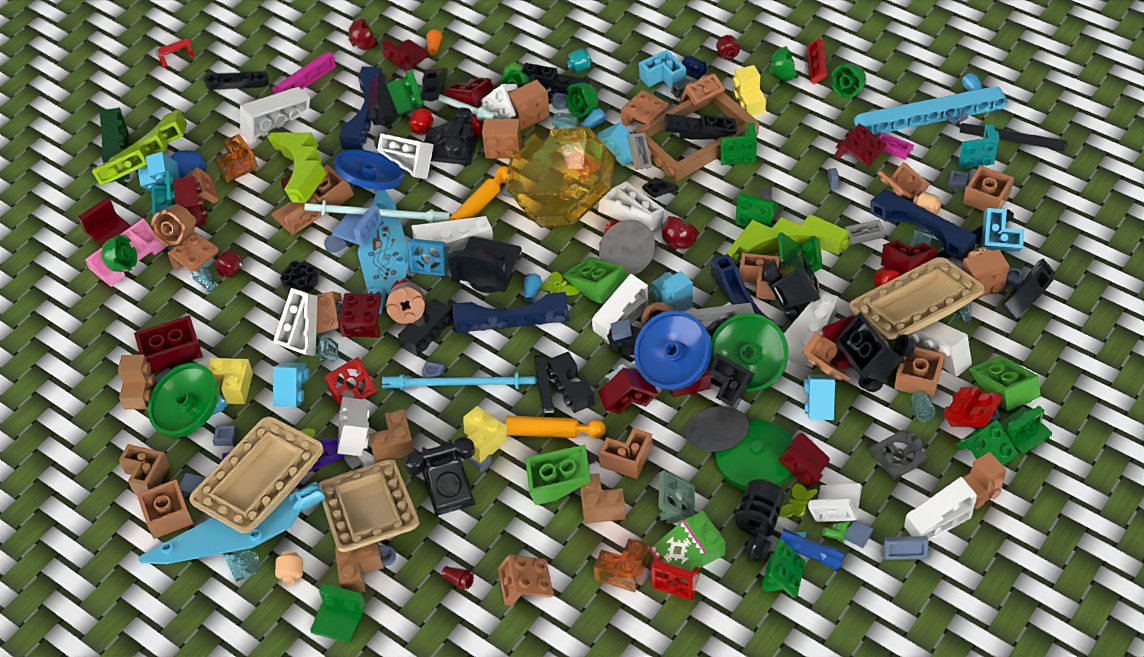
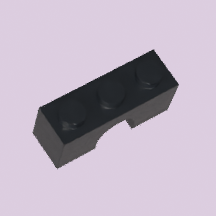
[398,298,454,357]
[547,351,595,413]

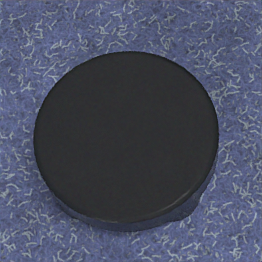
[280,260,318,293]

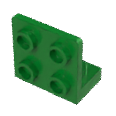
[386,71,424,115]
[721,122,757,165]
[778,232,823,273]
[955,420,1018,466]
[310,584,366,643]

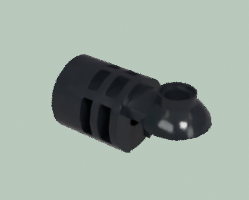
[735,479,785,562]

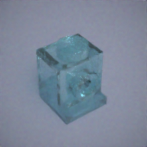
[224,549,260,582]

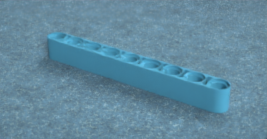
[854,86,1008,135]

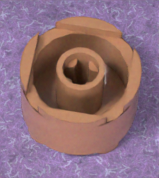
[151,204,196,246]
[386,282,425,324]

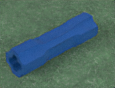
[779,528,844,570]

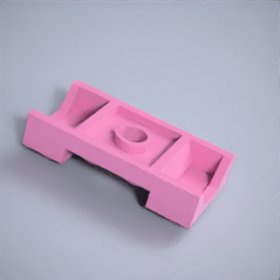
[85,219,167,287]

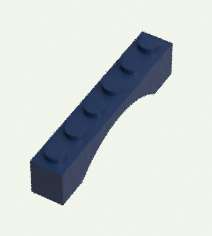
[339,66,385,150]
[871,189,976,261]
[711,254,775,323]
[453,292,569,333]

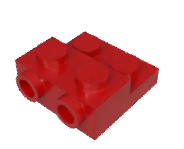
[944,387,1002,427]

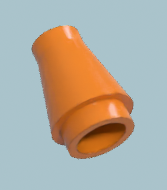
[426,29,443,55]

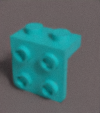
[958,124,999,169]
[151,170,176,216]

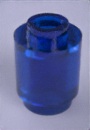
[682,56,707,77]

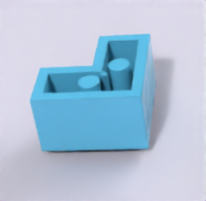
[639,50,686,89]
[590,122,640,166]
[138,152,180,191]
[981,208,1024,252]
[651,271,693,311]
[273,362,309,407]
[804,374,835,420]

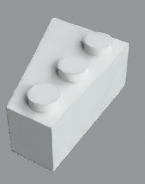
[377,134,434,179]

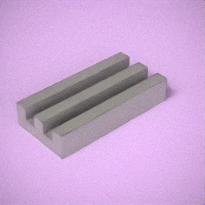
[627,133,653,170]
[844,219,886,245]

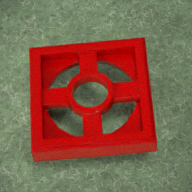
[156,38,194,68]
[323,357,377,407]
[651,556,700,600]

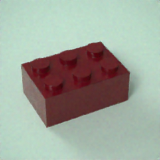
[134,315,203,373]

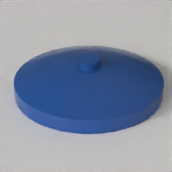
[333,149,404,190]
[634,311,712,390]

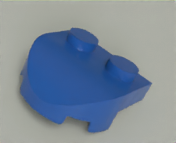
[170,150,206,178]

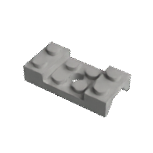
[682,303,755,337]

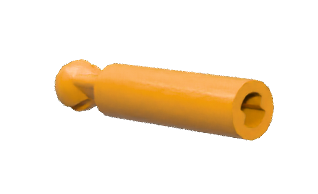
[448,166,512,221]
[505,415,606,439]

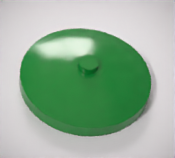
[710,313,789,392]
[148,363,220,438]
[715,420,793,490]

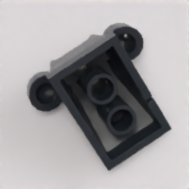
[424,107,478,165]
[762,249,821,322]
[835,312,915,393]
[404,437,475,516]

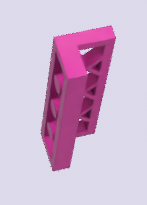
[272,51,336,94]

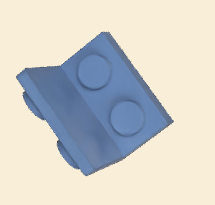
[332,205,381,246]

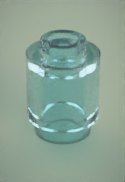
[552,112,578,131]
[911,391,936,422]

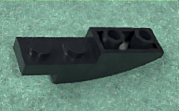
[521,62,590,95]
[421,68,448,102]
[664,114,737,140]
[1002,258,1055,319]

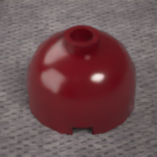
[348,17,379,51]
[662,216,699,251]

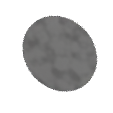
[599,220,655,277]
[685,406,749,452]

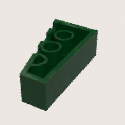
[99,107,130,183]

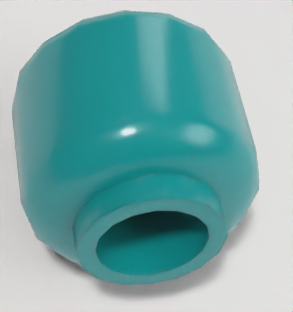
[566,48,592,73]

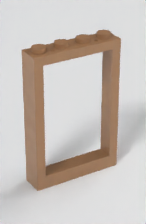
[633,93,759,182]

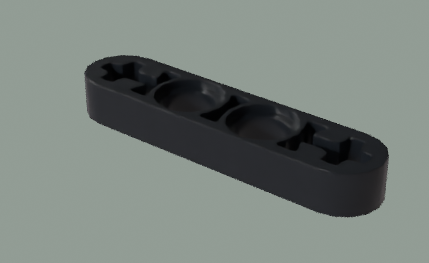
[204,71,269,90]
[534,354,555,417]

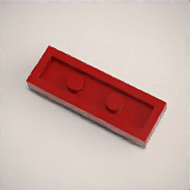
[807,37,827,84]

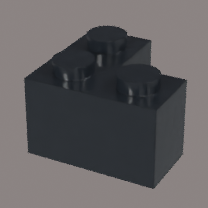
[708,353,755,409]

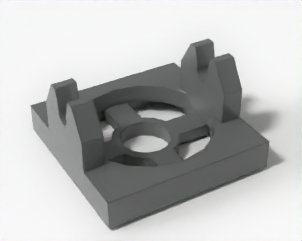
[870,429,928,480]

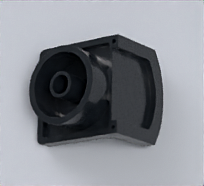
[448,237,522,293]

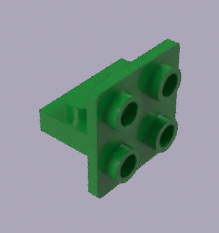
[735,194,778,228]
[1000,405,1052,455]
[761,539,805,598]

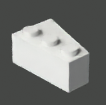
[598,181,665,232]
[592,274,648,342]
[273,288,317,356]
[908,321,972,377]
[337,397,369,456]
[904,477,977,541]

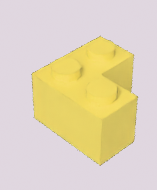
[732,65,766,116]
[208,358,253,404]
[463,406,507,463]

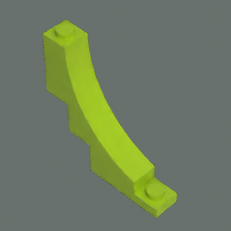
[92,109,187,186]
[268,132,326,203]
[724,214,850,265]

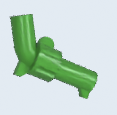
[822,520,854,542]

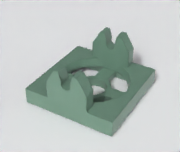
[659,470,695,524]

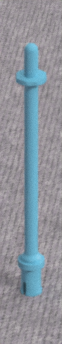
[382,372,538,390]

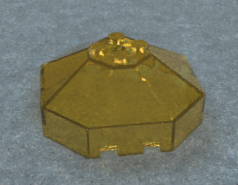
[505,126,616,228]

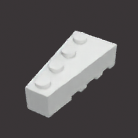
[240,87,310,144]
[411,216,494,263]
[784,291,838,368]

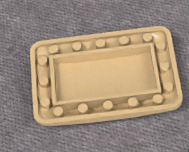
[849,257,984,339]
[190,417,323,533]
[318,459,419,552]

